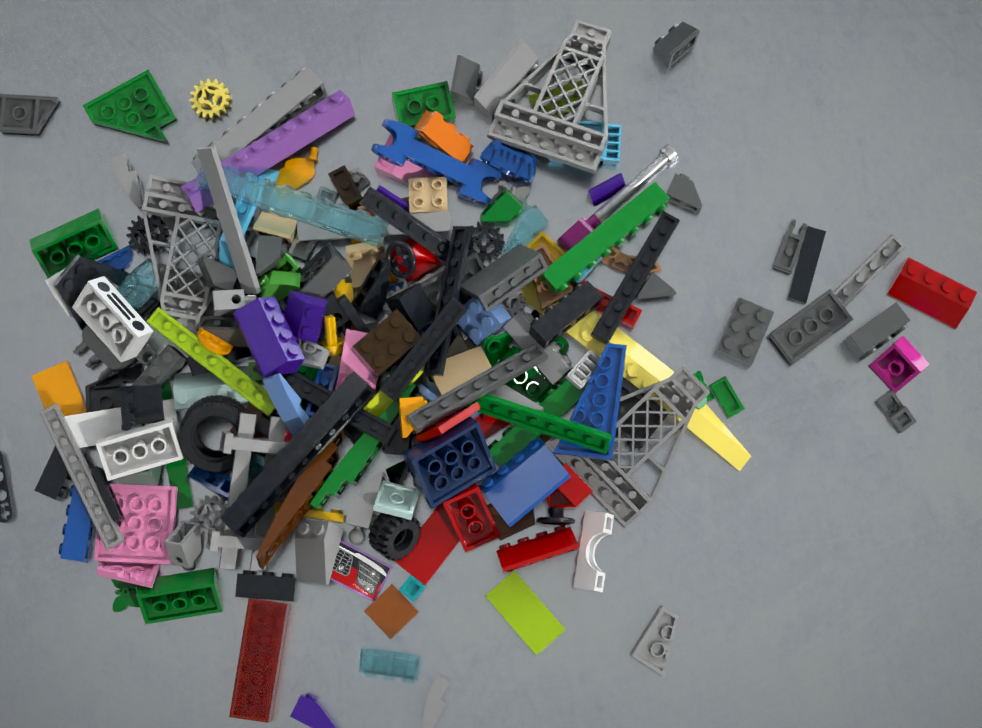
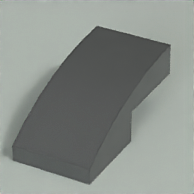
[875,390,917,433]

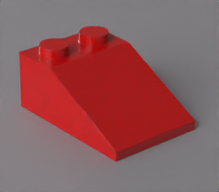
[442,482,501,552]

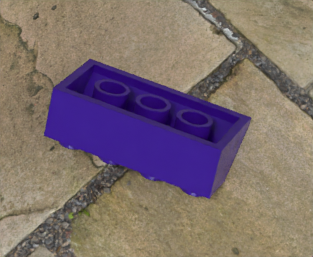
[233,296,305,377]

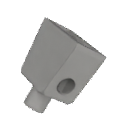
[212,289,256,317]
[164,520,202,571]

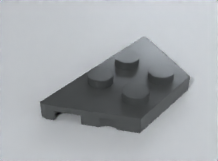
[0,94,59,134]

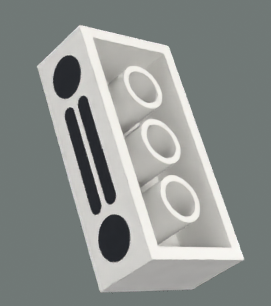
[72,276,153,362]

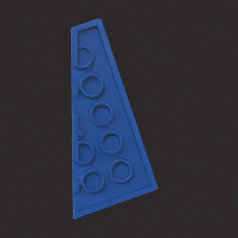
[553,343,627,461]

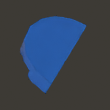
[98,245,133,271]

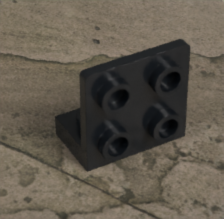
[119,384,165,430]

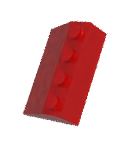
[496,525,579,574]

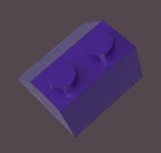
[285,290,328,343]

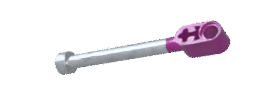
[557,144,679,252]

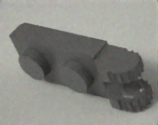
[773,219,807,274]

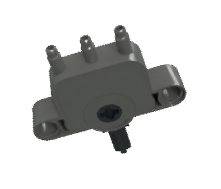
[73,297,160,381]

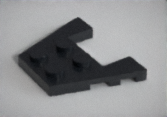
[52,255,132,331]
[85,363,145,431]

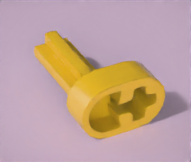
[323,315,344,356]

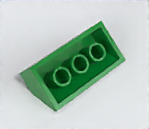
[29,208,118,278]
[136,568,222,624]

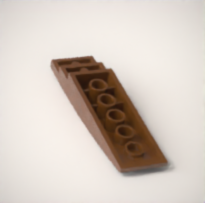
[256,429,344,570]

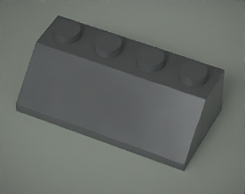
[279,241,352,312]

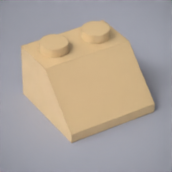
[253,211,298,246]

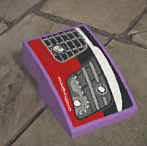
[330,541,393,602]

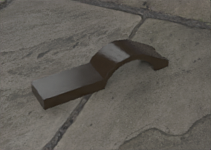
[328,165,385,242]

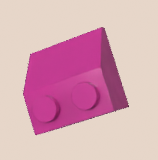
[869,336,929,393]

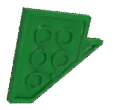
[82,69,176,142]

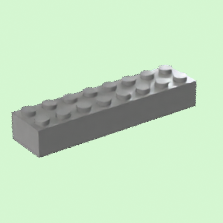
[191,66,327,175]

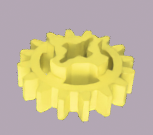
[189,78,231,120]

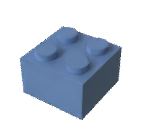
[458,298,512,346]

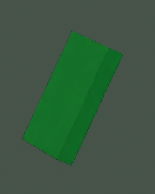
[709,376,745,419]

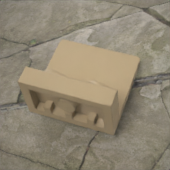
[408,177,448,214]
[345,239,391,289]

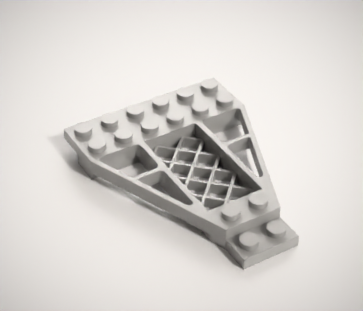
[487,19,612,174]
[142,175,262,336]
[545,364,710,528]

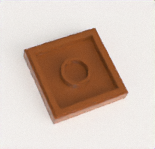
[364,584,419,640]

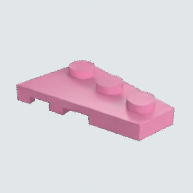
[97,561,159,588]

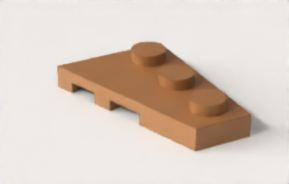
[533,243,573,311]

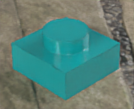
[399,575,426,602]

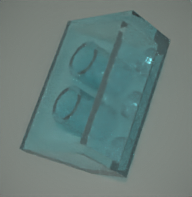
[359,648,422,683]

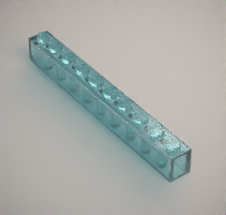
[196,165,389,248]

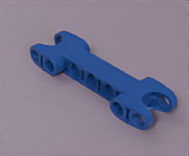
[371,119,502,206]

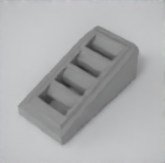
[565,350,600,390]

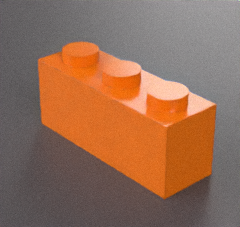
[414,111,474,162]

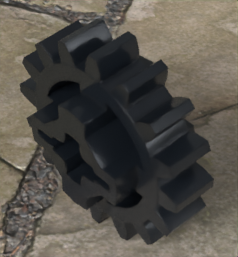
[126,215,169,256]
[468,222,505,263]

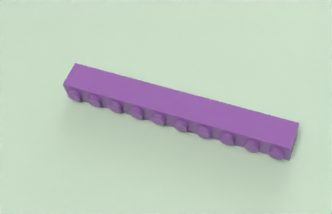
[180,90,355,213]

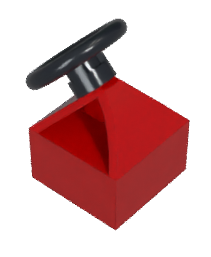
[385,238,441,287]
[536,463,593,525]

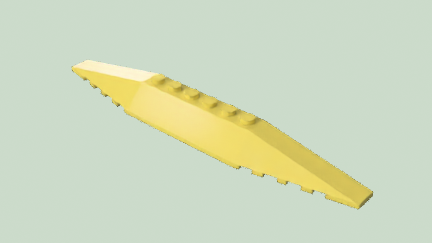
[519,280,751,471]

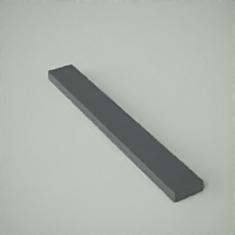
[406,342,548,433]

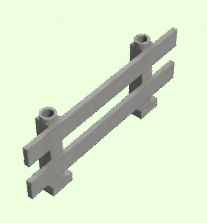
[206,413,288,572]

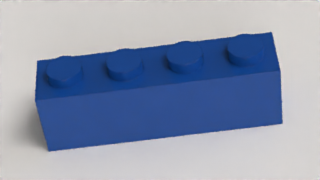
[59,485,94,563]

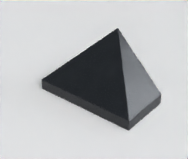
[385,460,409,485]

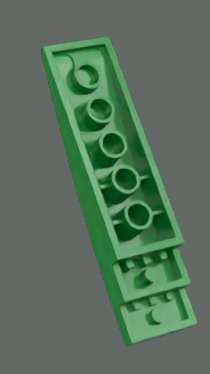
[310,383,417,510]

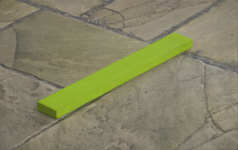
[146,307,276,417]

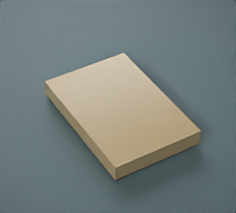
[431,346,492,395]

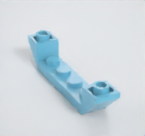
[219,169,280,269]

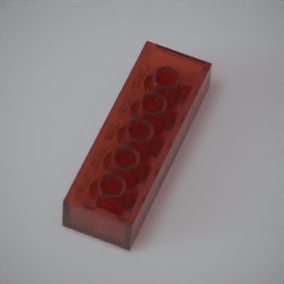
[229,598,290,723]

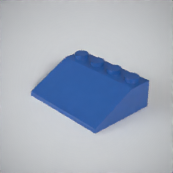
[479,436,571,527]

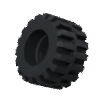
[368,513,421,561]

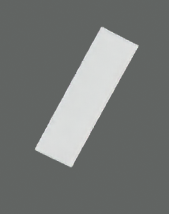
[64,399,179,448]

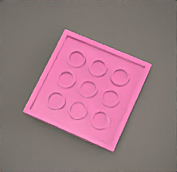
[94,484,178,565]

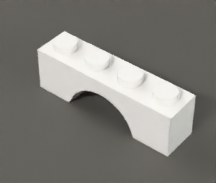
[573,510,614,592]

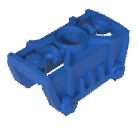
[480,140,537,183]

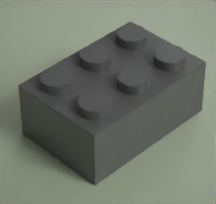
[714,297,774,368]
[843,302,911,359]

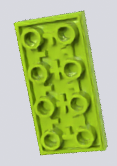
[485,570,566,655]

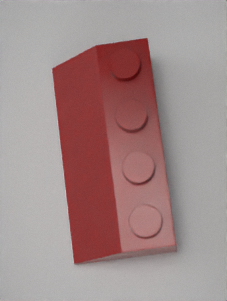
[887,257,977,329]

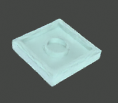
[373,480,420,520]

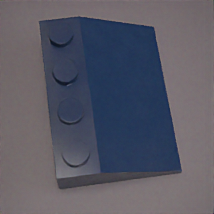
[402,416,497,509]

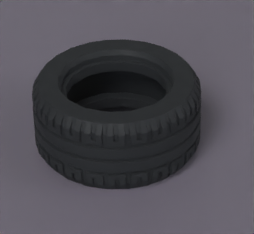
[178,395,255,473]

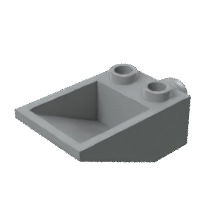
[346,471,386,544]

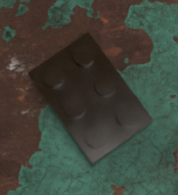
[351,309,421,379]

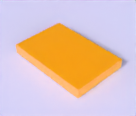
[31,361,86,416]

